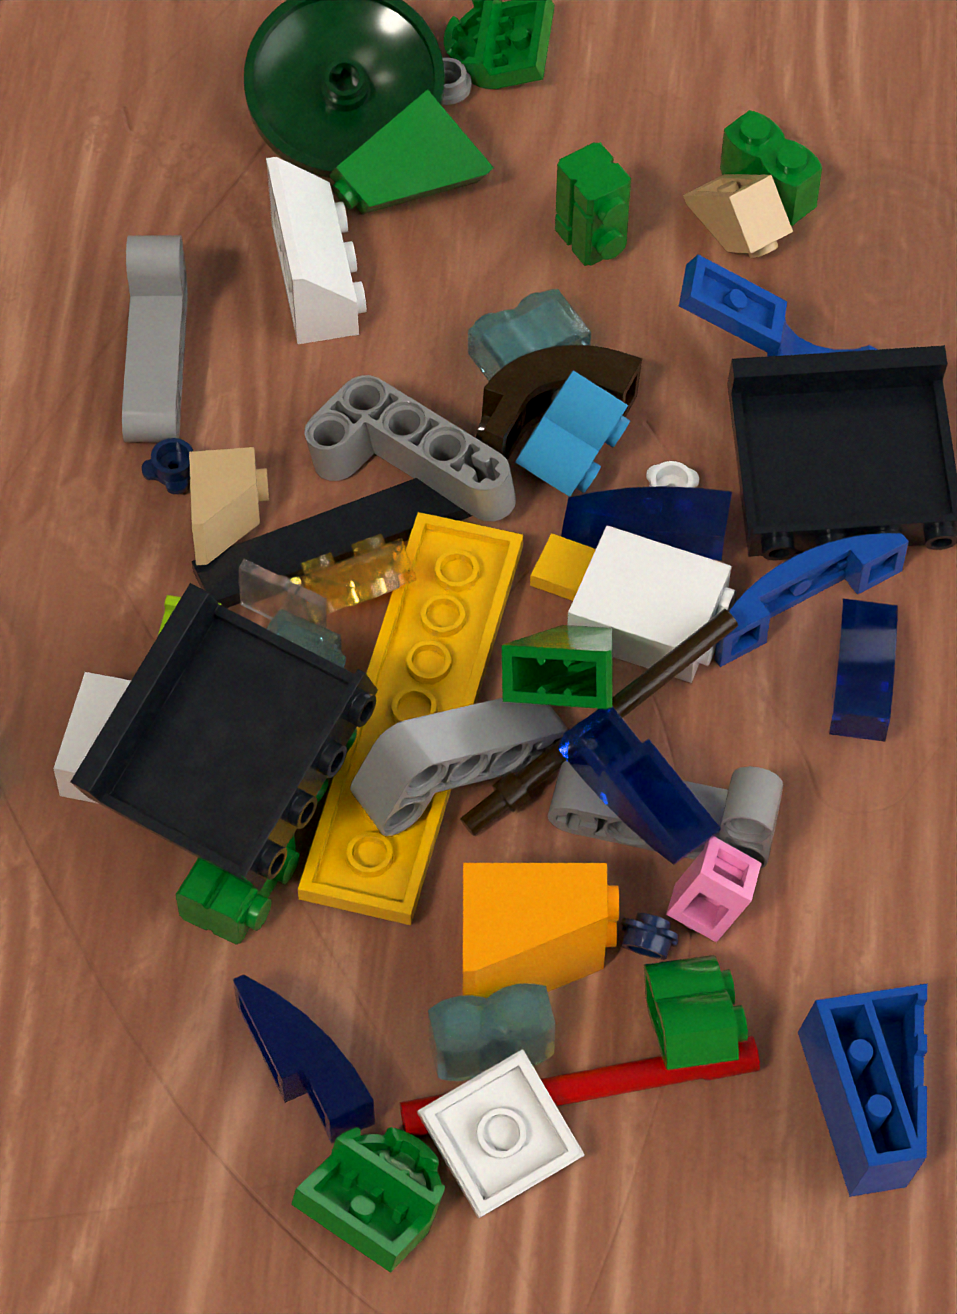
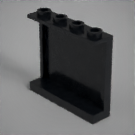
[727,345,957,560]
[70,583,378,891]

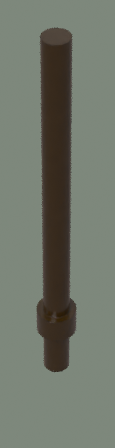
[460,609,738,836]

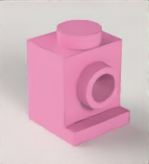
[666,835,761,943]

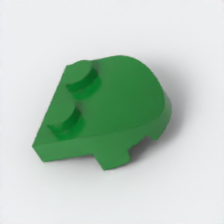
[443,0,555,89]
[291,1127,445,1273]

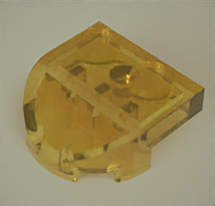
[290,533,417,618]

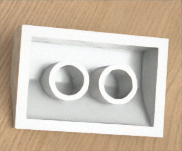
[266,157,367,344]

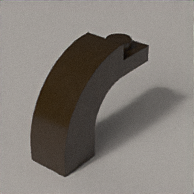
[476,345,642,460]

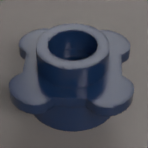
[142,438,193,494]
[621,913,679,960]

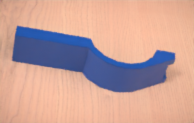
[679,254,878,356]

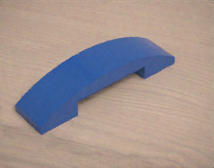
[714,533,909,667]

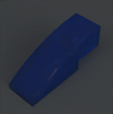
[561,486,732,561]
[829,598,898,742]
[558,706,721,865]
[233,975,375,1144]

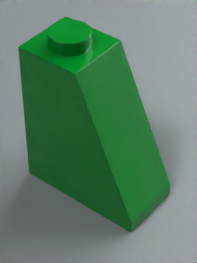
[329,89,494,214]
[502,625,613,709]

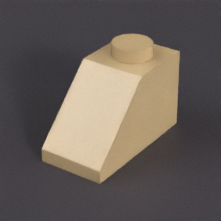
[683,174,793,258]
[189,447,269,565]

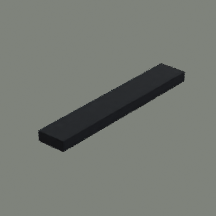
[191,478,472,608]

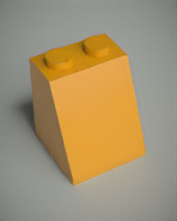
[463,863,619,1022]

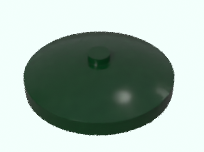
[244,0,445,178]

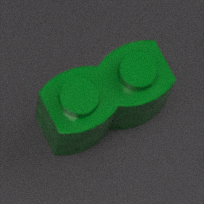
[720,110,822,226]
[644,955,748,1070]

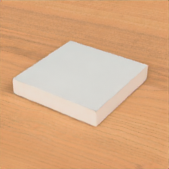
[417,1049,585,1219]

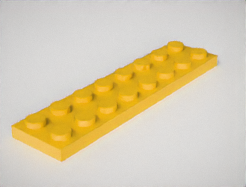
[298,512,523,925]

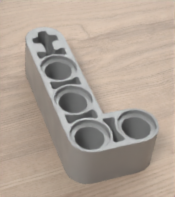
[122,235,188,443]
[304,375,516,521]
[350,698,570,836]
[547,759,783,869]

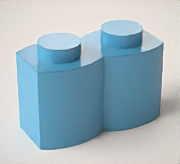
[515,370,631,497]

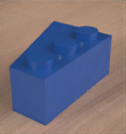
[798,983,928,1197]

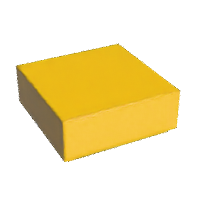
[530,533,596,601]

